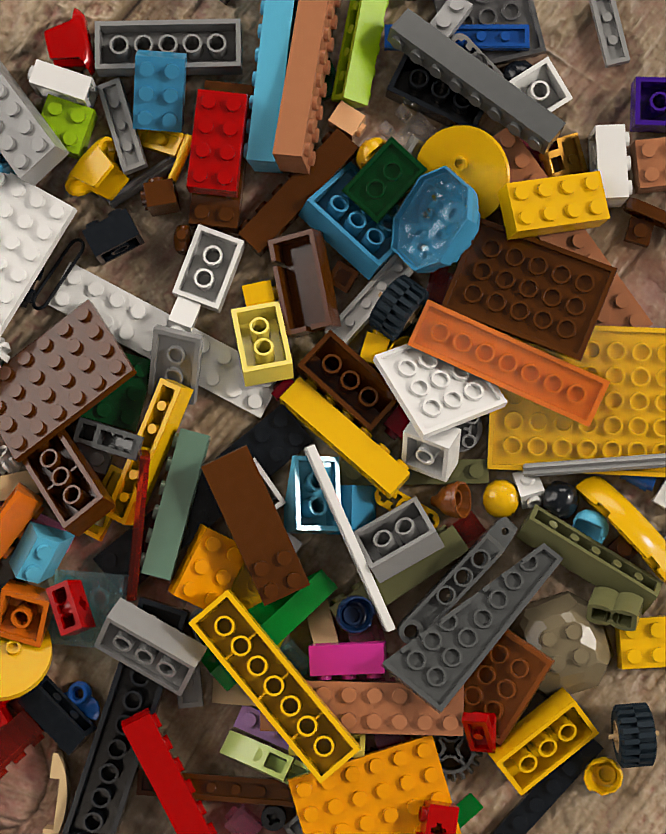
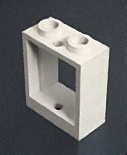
[27,59,99,109]

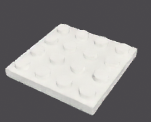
[373,343,507,440]

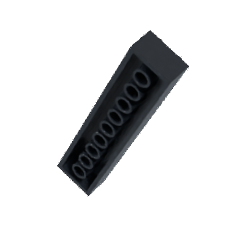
[62,596,190,834]

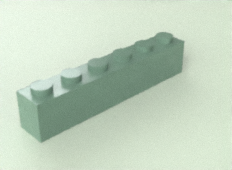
[139,428,211,580]

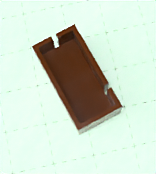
[268,228,341,338]

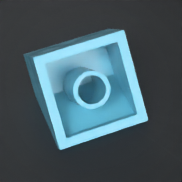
[9,521,75,584]

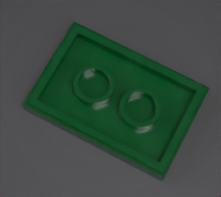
[341,136,427,224]

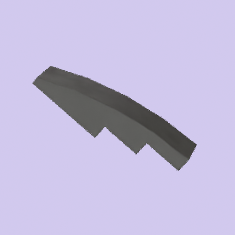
[65,417,144,461]

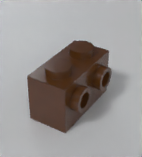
[140,177,181,217]

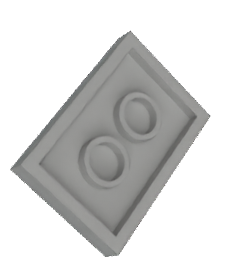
[148,325,204,405]

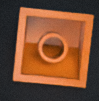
[0,579,53,648]

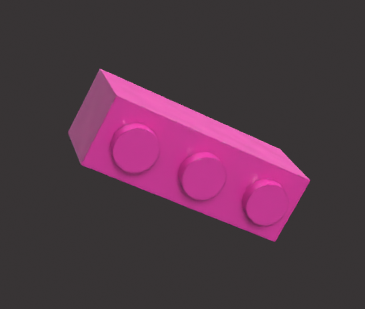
[308,641,387,680]

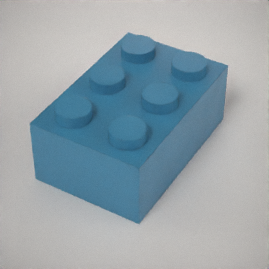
[133,50,187,133]

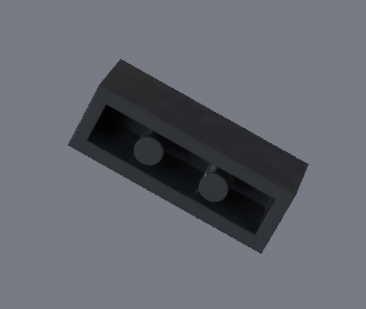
[18,675,97,756]

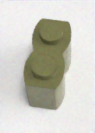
[586,587,644,631]

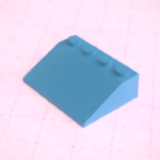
[298,161,400,280]

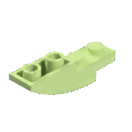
[219,730,310,785]

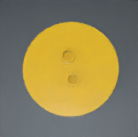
[417,125,510,219]
[0,630,53,701]

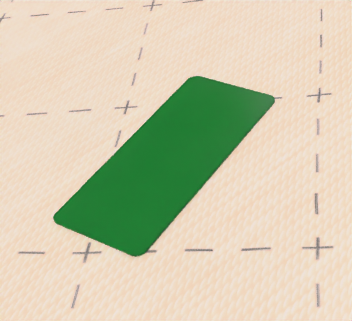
[457,793,483,828]

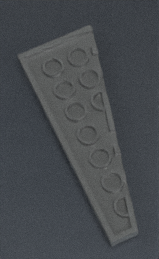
[381,543,564,714]

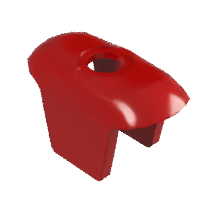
[44,8,95,76]

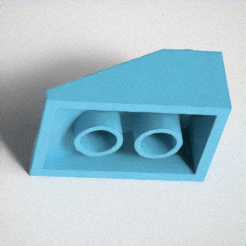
[284,455,341,534]

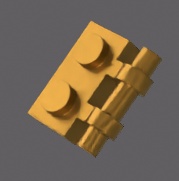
[538,132,588,178]

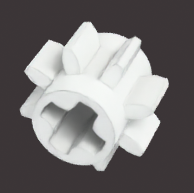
[0,445,23,475]

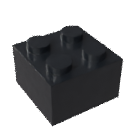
[82,208,145,265]

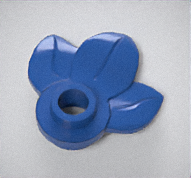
[64,681,100,720]

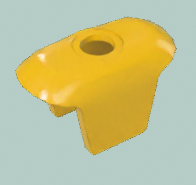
[65,136,129,201]

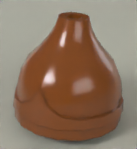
[430,481,472,519]

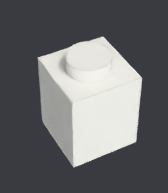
[167,295,201,333]

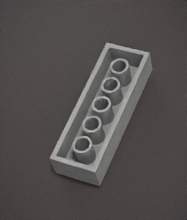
[94,19,243,77]
[0,60,69,186]

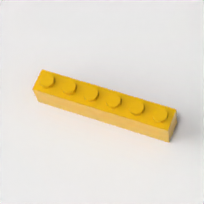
[280,376,410,499]
[105,378,193,525]

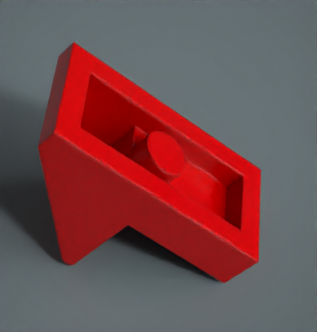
[461,712,496,753]

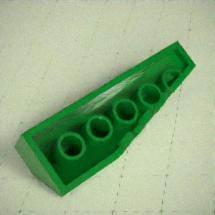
[201,569,338,691]

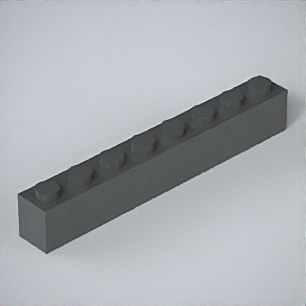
[387,8,566,155]

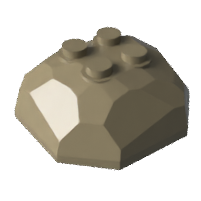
[509,591,614,698]

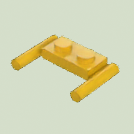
[137,129,192,183]

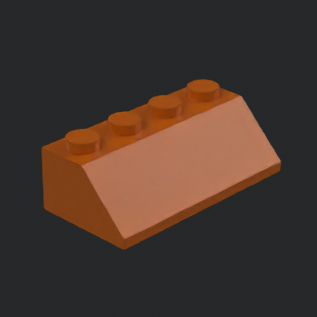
[0,482,44,559]

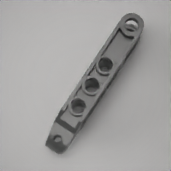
[397,517,518,644]

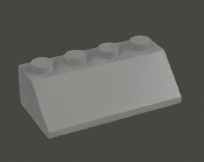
[94,597,208,696]

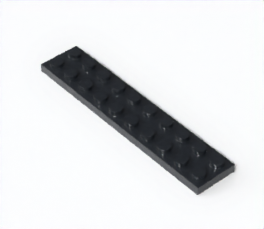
[93,404,314,597]

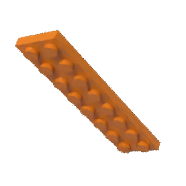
[407,299,610,427]

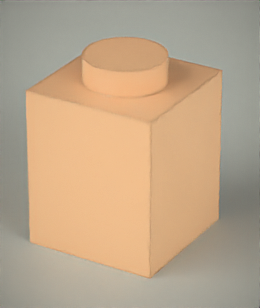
[328,100,367,141]

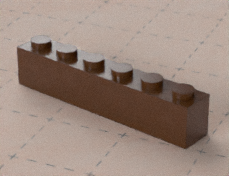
[238,128,359,257]

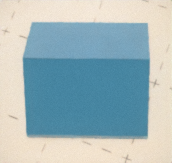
[330,485,376,535]

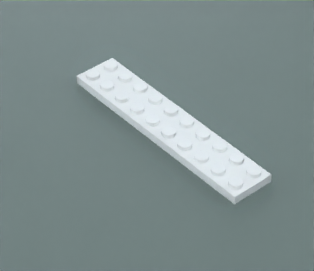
[48,262,277,419]

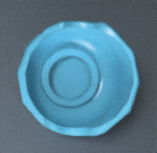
[572,509,609,544]

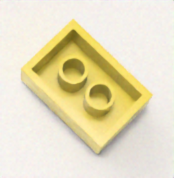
[231,301,294,387]

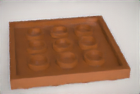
[464,629,555,746]

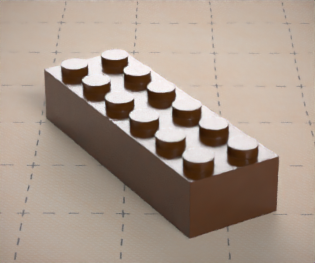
[188,80,254,234]

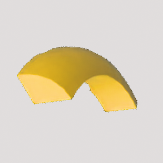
[575,476,666,584]

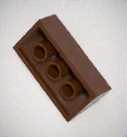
[296,330,398,433]

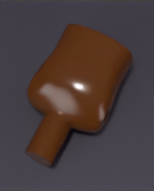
[173,225,192,255]

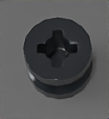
[261,805,286,831]

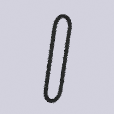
[32,238,85,310]

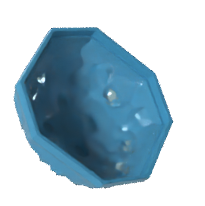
[391,166,480,273]

